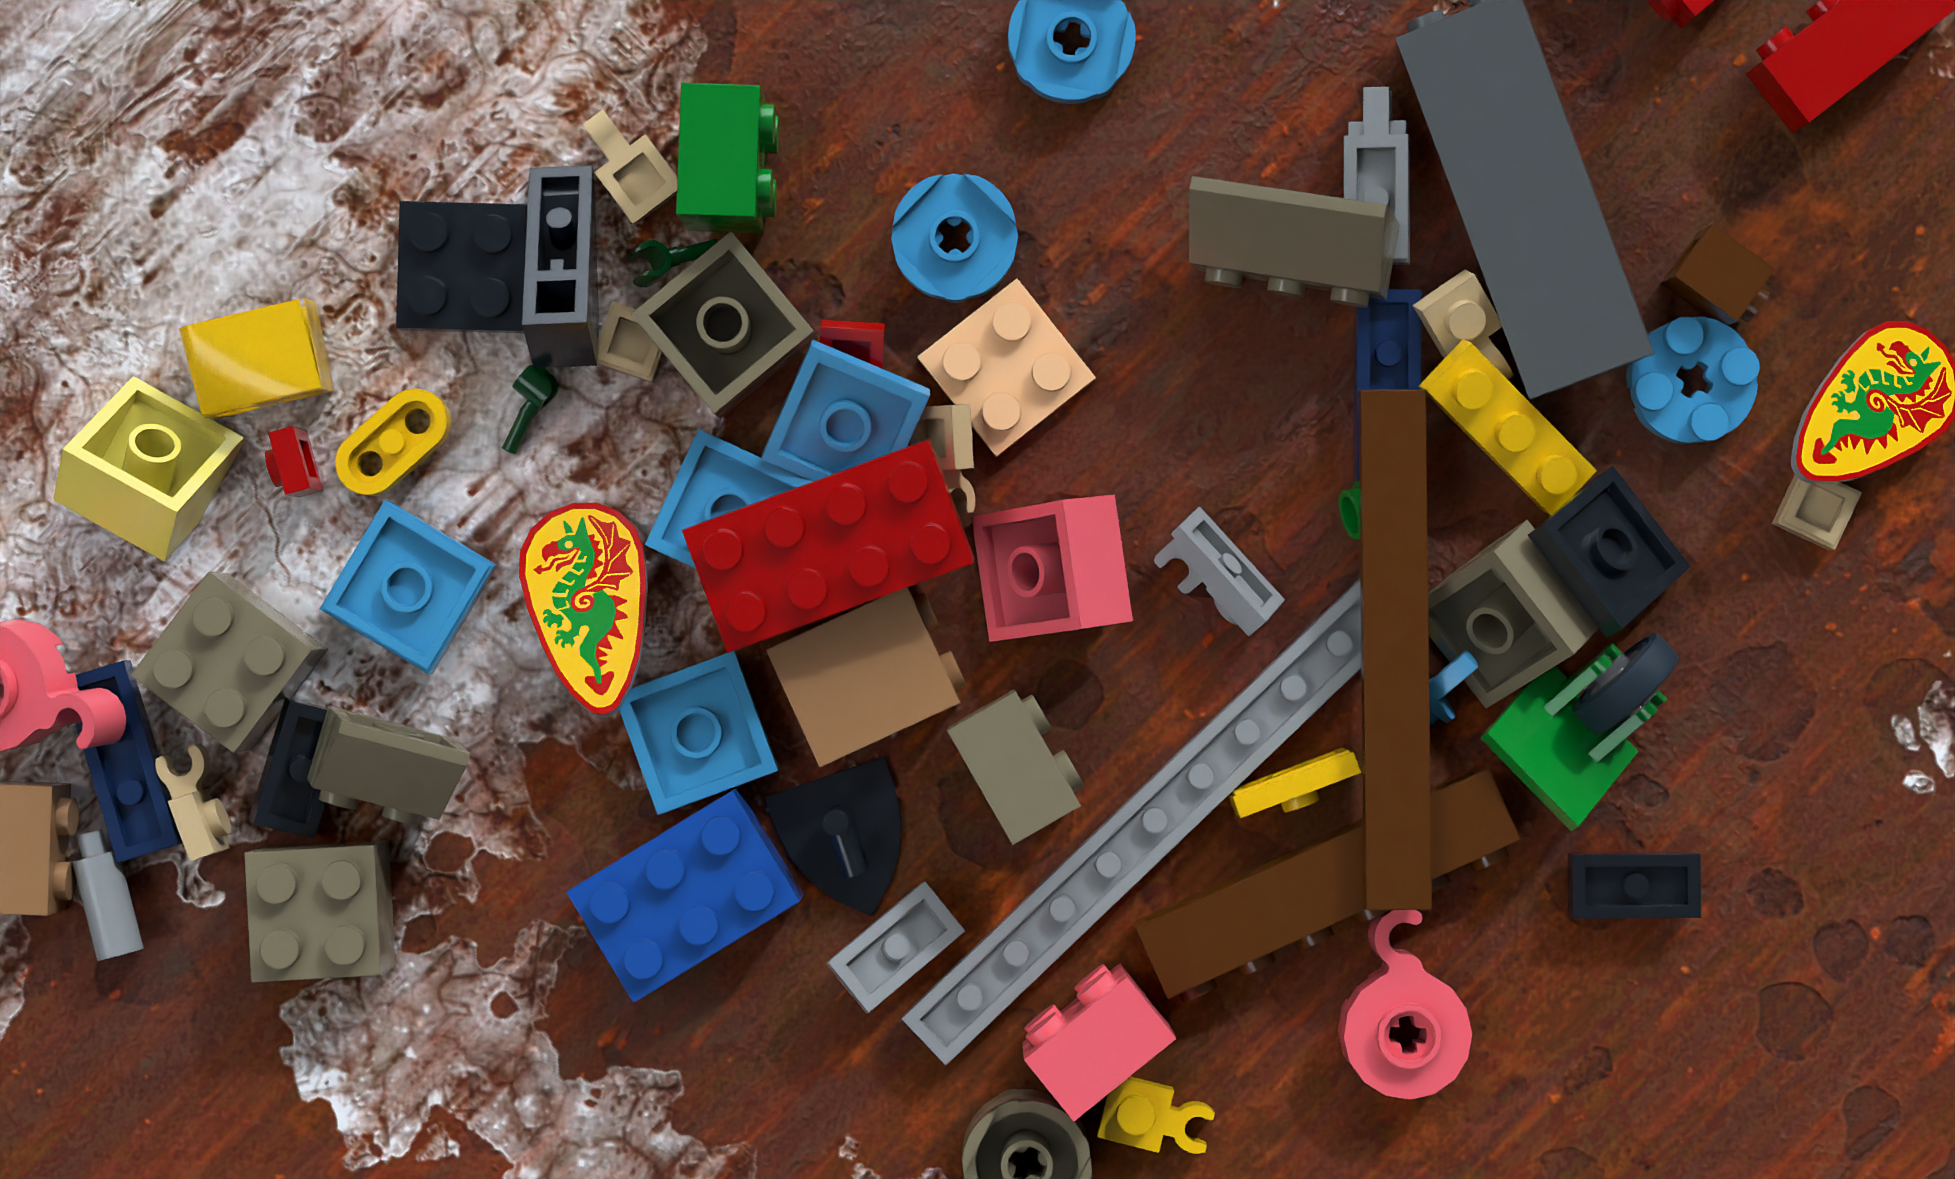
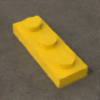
[1419,339,1597,515]

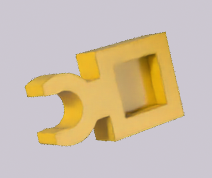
[1096,1076,1215,1154]

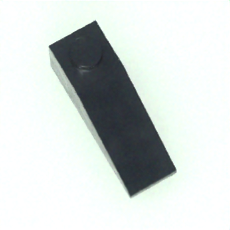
[522,165,599,368]

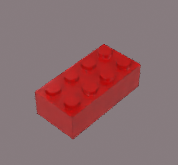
[682,439,974,653]

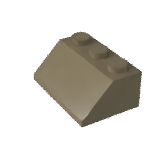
[1189,176,1400,308]

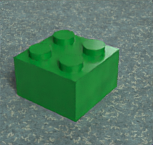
[676,83,780,234]

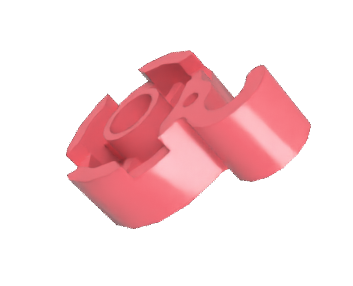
[0,619,126,751]
[1338,910,1472,1100]

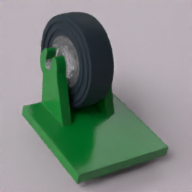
[1481,633,1679,831]

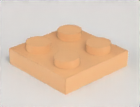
[917,278,1096,458]

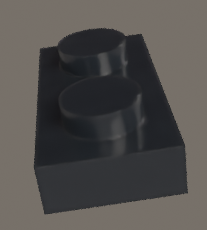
[248,697,328,839]
[1568,852,1701,919]

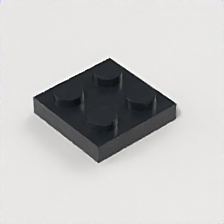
[396,201,528,334]
[1528,466,1691,638]

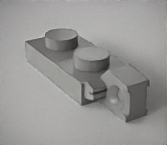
[1344,87,1410,265]

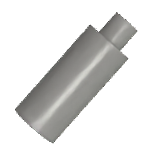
[72,829,144,961]

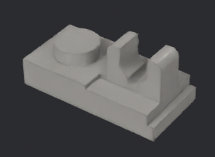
[1154,506,1285,636]
[826,882,965,1013]

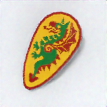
[1791,321,1955,484]
[519,503,648,718]

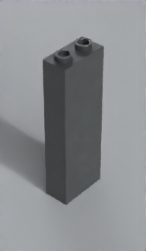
[1395,0,1655,400]

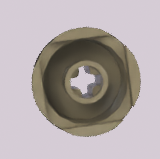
[962,1089,1092,1179]

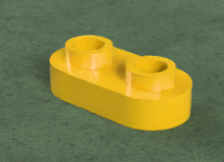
[335,388,451,496]

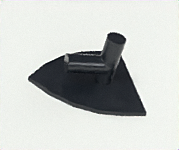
[765,756,901,916]

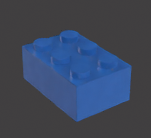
[566,787,804,1003]

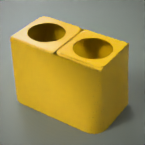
[179,298,334,419]

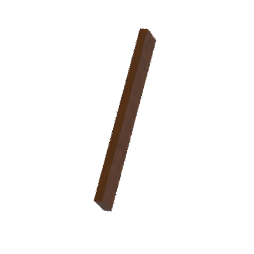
[1358,389,1432,910]

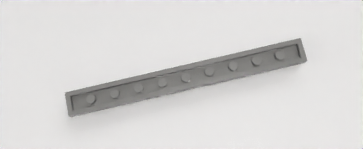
[902,578,1361,1065]

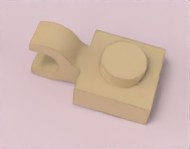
[582,109,677,226]
[1412,269,1514,380]
[910,404,975,513]
[155,743,231,862]

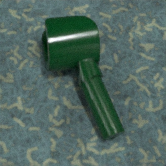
[626,239,717,288]
[502,365,559,454]

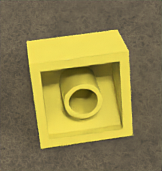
[53,376,244,562]

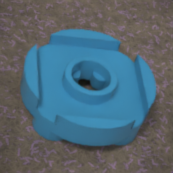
[1008,0,1136,104]
[891,174,1018,303]
[1626,317,1760,444]

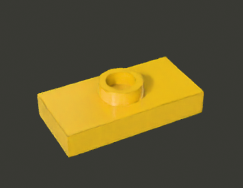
[1228,748,1361,818]

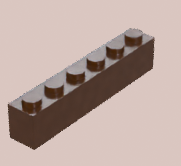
[1133,766,1521,1002]

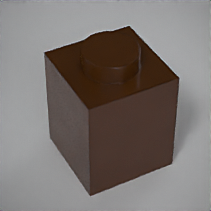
[1661,224,1775,325]

